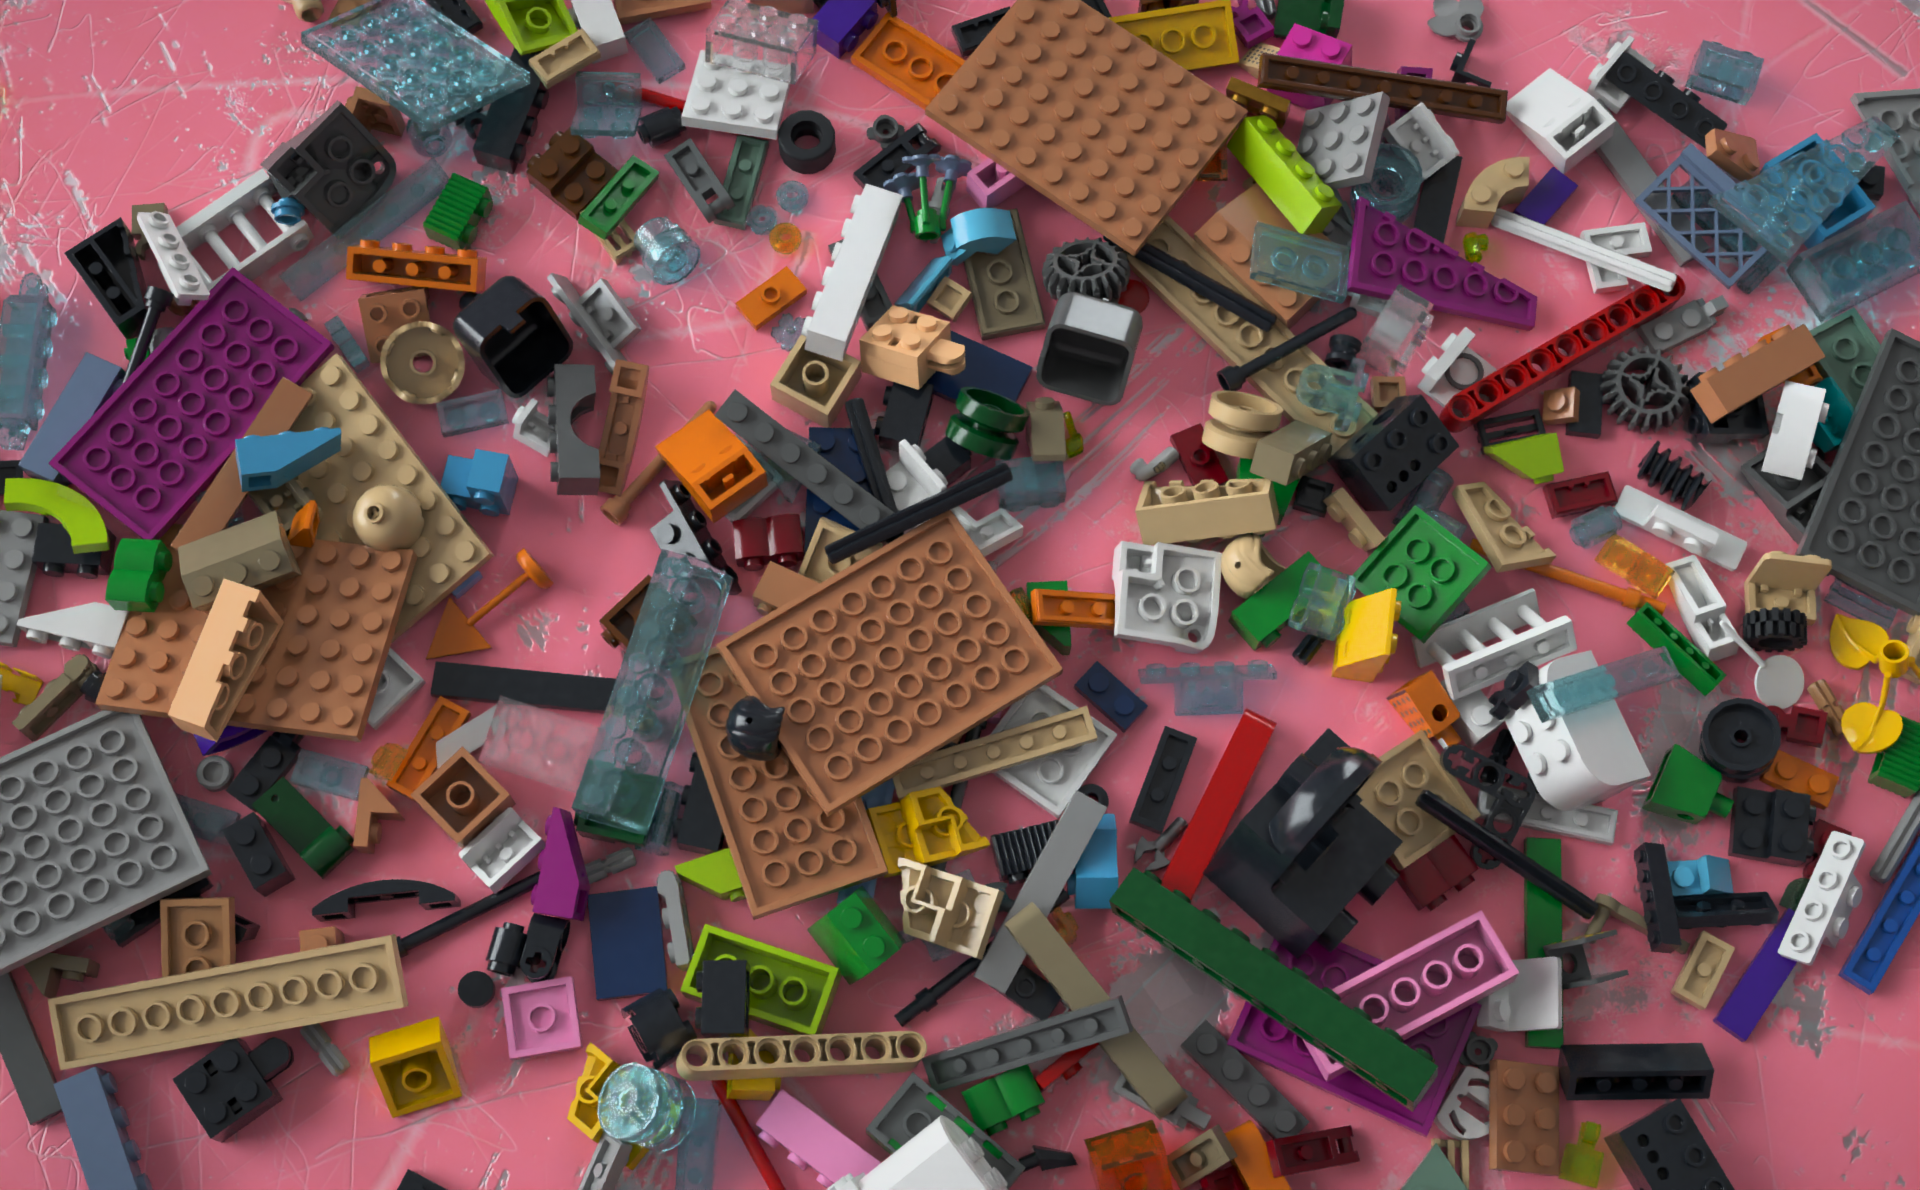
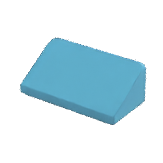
[894,256,952,312]

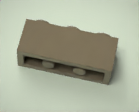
[1250,420,1332,486]

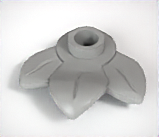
[1427,0,1484,42]

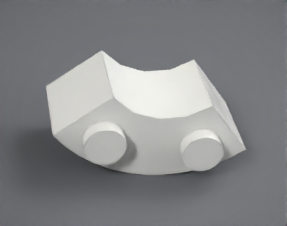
[1761,381,1830,480]

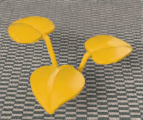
[1830,614,1920,754]

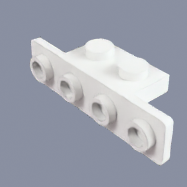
[137,211,210,306]
[1612,485,1747,571]
[1778,831,1866,966]

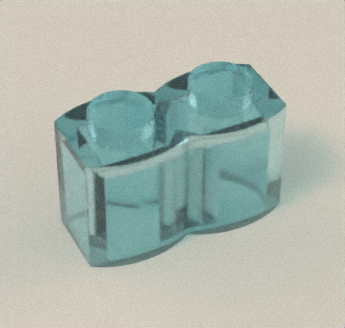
[1288,562,1356,642]

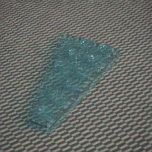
[1708,116,1901,264]

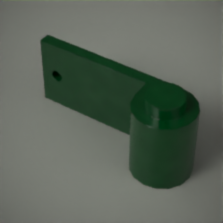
[252,777,355,879]

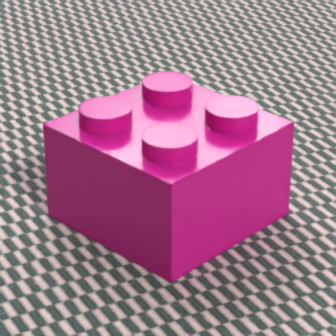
[1267,23,1352,110]

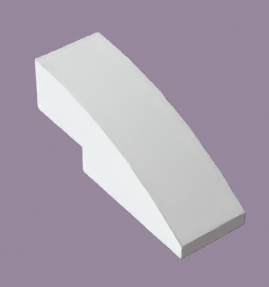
[1663,554,1739,662]

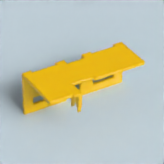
[0,662,44,705]

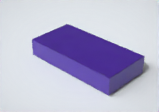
[1513,167,1578,225]

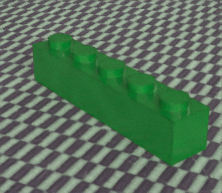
[1626,602,1726,696]

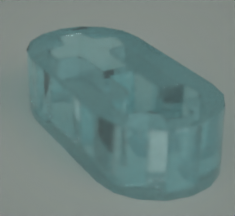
[323,315,371,374]

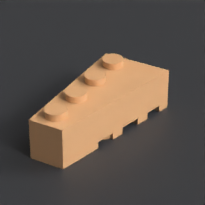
[168,579,284,742]

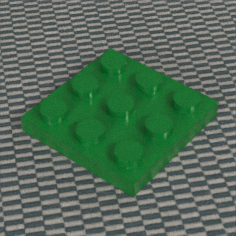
[1348,505,1492,644]

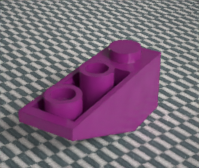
[531,807,590,921]

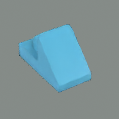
[1667,855,1734,896]

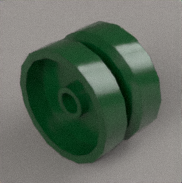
[945,387,1030,460]

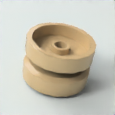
[1202,390,1283,459]

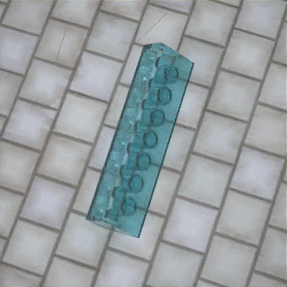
[571,549,733,836]

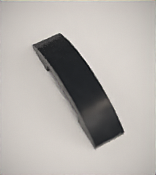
[312,879,461,922]

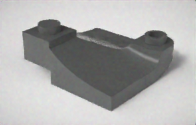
[260,100,396,240]

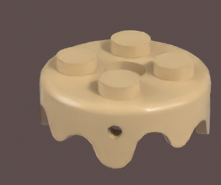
[380,321,465,404]

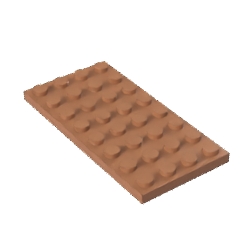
[667,647,888,920]

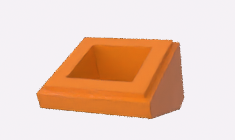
[288,500,320,548]

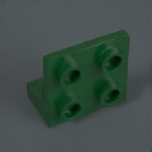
[1273,0,1344,39]

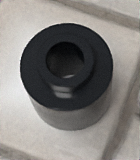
[636,106,687,148]
[486,922,527,977]

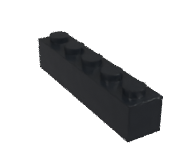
[1634,842,1682,954]

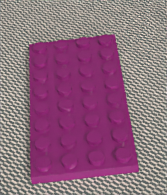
[48,267,335,540]

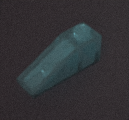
[675,1097,722,1190]

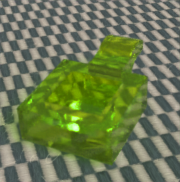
[1558,1121,1604,1189]

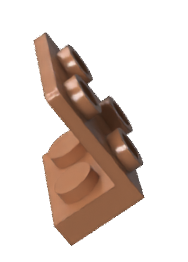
[358,286,431,364]

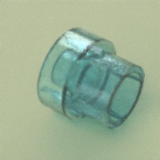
[634,216,700,285]

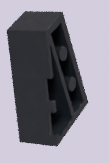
[64,217,148,339]

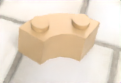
[1456,157,1530,229]

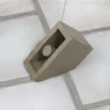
[1025,397,1066,461]

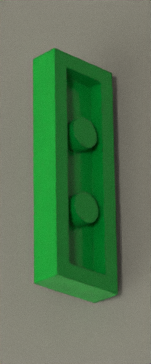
[578,155,660,240]

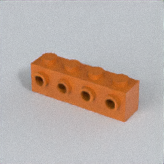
[346,239,487,292]

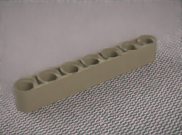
[1004,902,1188,1120]

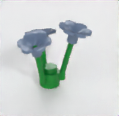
[883,154,972,241]

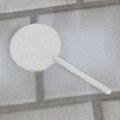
[1719,620,1805,709]

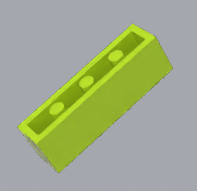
[1226,115,1342,236]

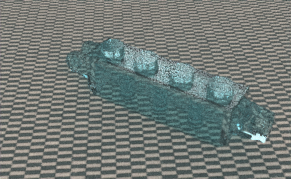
[0,272,57,451]

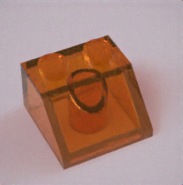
[1084,1120,1173,1190]

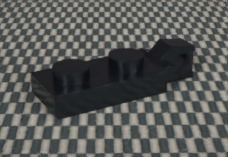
[225,732,305,812]

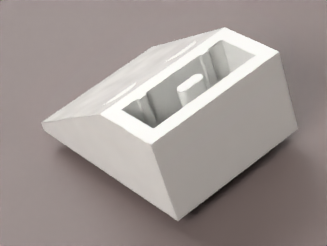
[1506,68,1616,174]

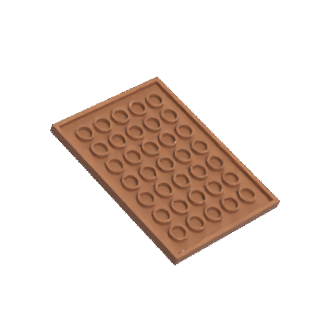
[925,0,1248,257]
[716,510,1063,817]
[95,524,418,742]

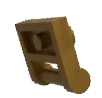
[1226,76,1291,129]

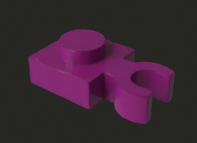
[1231,0,1275,49]

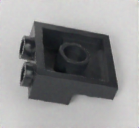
[1685,372,1769,443]
[1728,786,1816,867]

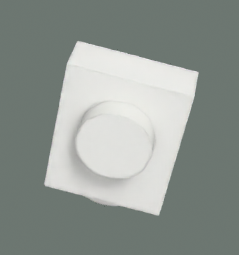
[512,398,555,457]

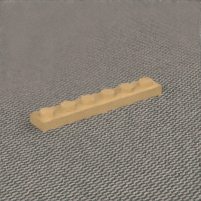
[892,706,1098,801]

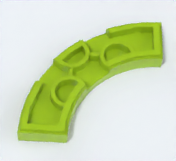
[4,478,110,554]

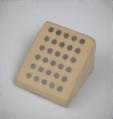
[1237,42,1280,79]

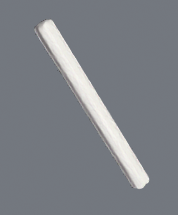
[1491,208,1677,292]

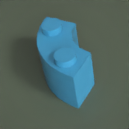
[1067,814,1119,909]

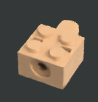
[859,305,966,390]

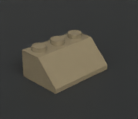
[178,510,302,612]

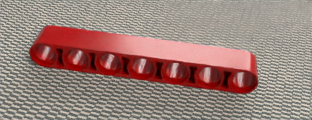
[1161,708,1277,900]

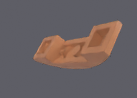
[599,359,649,496]

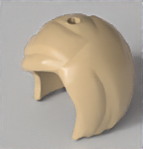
[1221,534,1286,599]

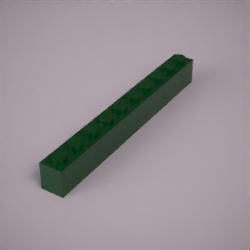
[1109,867,1438,1112]

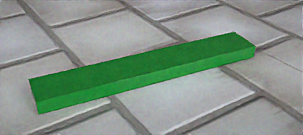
[1524,837,1564,1050]

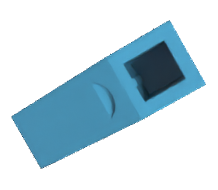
[235,427,341,492]

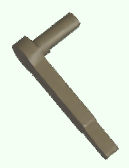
[1585,893,1690,954]

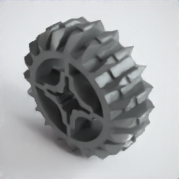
[1042,237,1131,301]
[1600,345,1690,434]

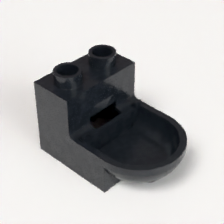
[1202,728,1403,959]

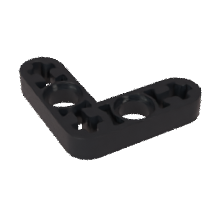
[1440,744,1536,870]

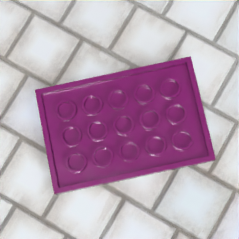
[1227,939,1482,1138]

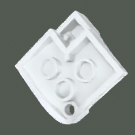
[1112,541,1222,654]

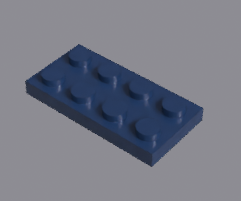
[804,427,875,555]

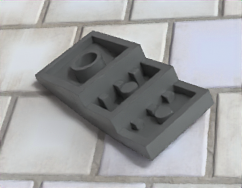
[1741,449,1830,576]

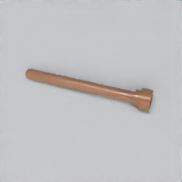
[600,401,717,526]

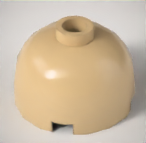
[353,485,424,551]

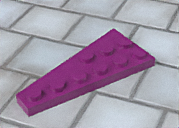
[1346,196,1537,331]

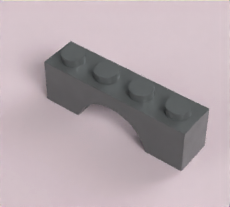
[547,364,600,495]

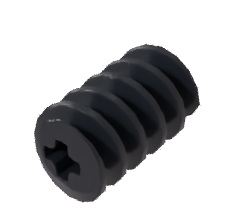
[1637,440,1713,511]

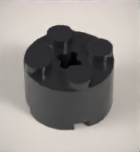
[621,988,697,1073]

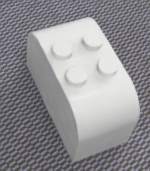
[1504,650,1651,811]

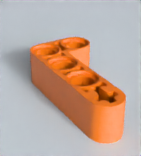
[1224,1120,1291,1190]

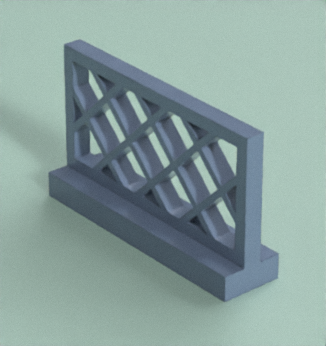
[1633,143,1787,290]

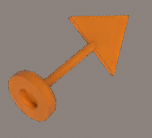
[426,548,554,660]

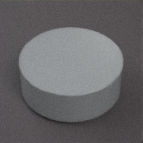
[196,755,234,792]

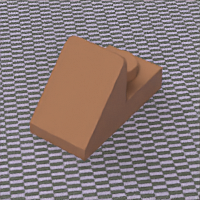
[353,777,405,854]

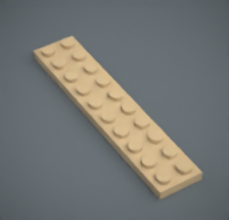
[1122,215,1378,458]
[47,934,409,1070]

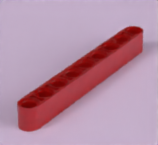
[1439,274,1686,433]

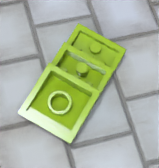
[485,0,578,55]

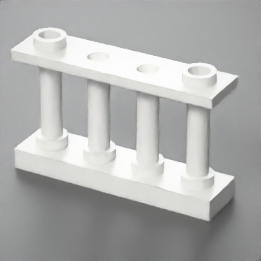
[176,168,315,301]
[1411,588,1577,700]

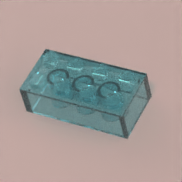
[1786,200,1920,323]

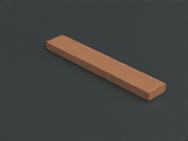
[170,377,313,551]

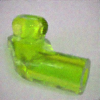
[1462,232,1489,263]

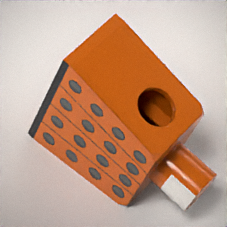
[1386,670,1462,749]

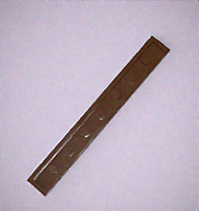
[1257,53,1508,124]

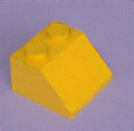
[369,1016,462,1118]

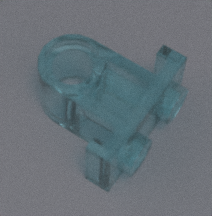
[1296,357,1369,432]

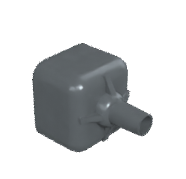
[1036,292,1143,406]

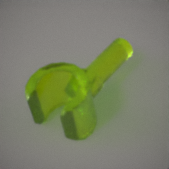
[1063,411,1084,458]

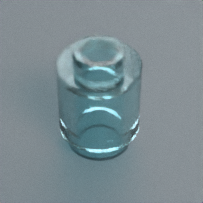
[1569,506,1622,549]

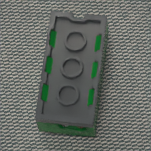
[866,1072,1026,1190]

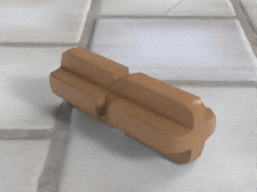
[1807,679,1845,736]

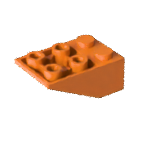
[655,410,768,524]

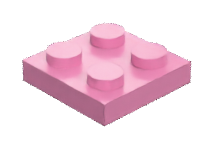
[501,976,583,1061]

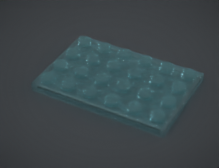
[301,0,530,132]

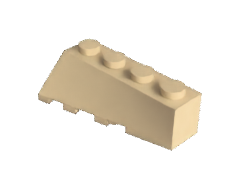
[1135,478,1279,545]

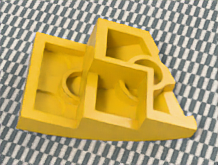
[866,786,990,878]
[567,1042,678,1171]

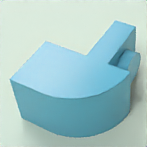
[941,208,1017,266]

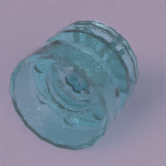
[1350,144,1422,223]
[597,1062,696,1152]

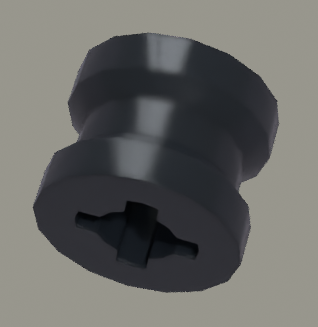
[1324,334,1362,372]

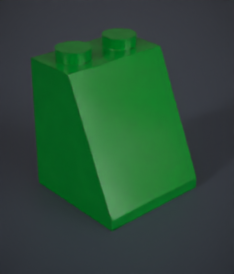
[807,886,906,985]

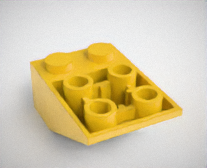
[1331,588,1401,683]

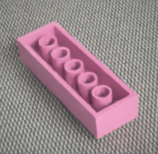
[1302,910,1519,1082]

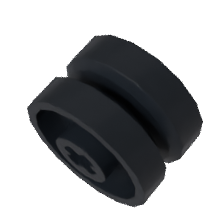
[1699,698,1781,784]

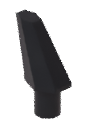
[1018,1145,1078,1172]

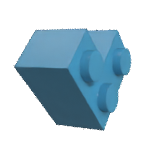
[441,449,519,517]

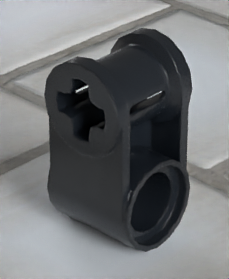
[520,913,570,983]

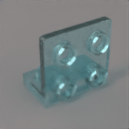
[570,71,643,139]

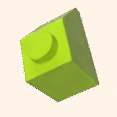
[1483,433,1564,484]
[675,848,746,902]

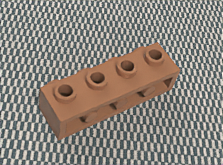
[1690,324,1826,424]

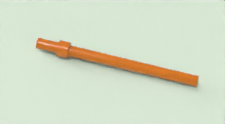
[1469,538,1666,615]

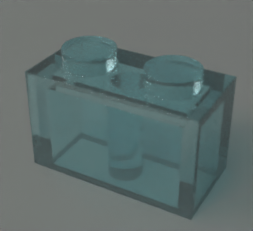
[1685,40,1764,106]
[995,457,1067,512]

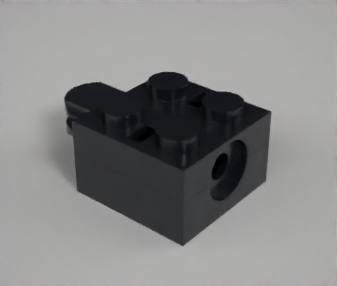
[172,1037,294,1143]

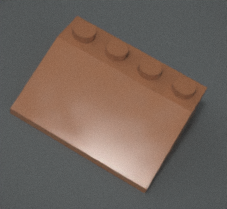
[1194,183,1350,329]

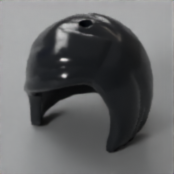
[725,696,785,761]

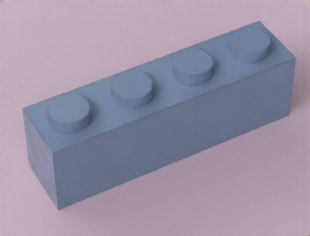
[18,352,125,487]
[53,1066,153,1190]

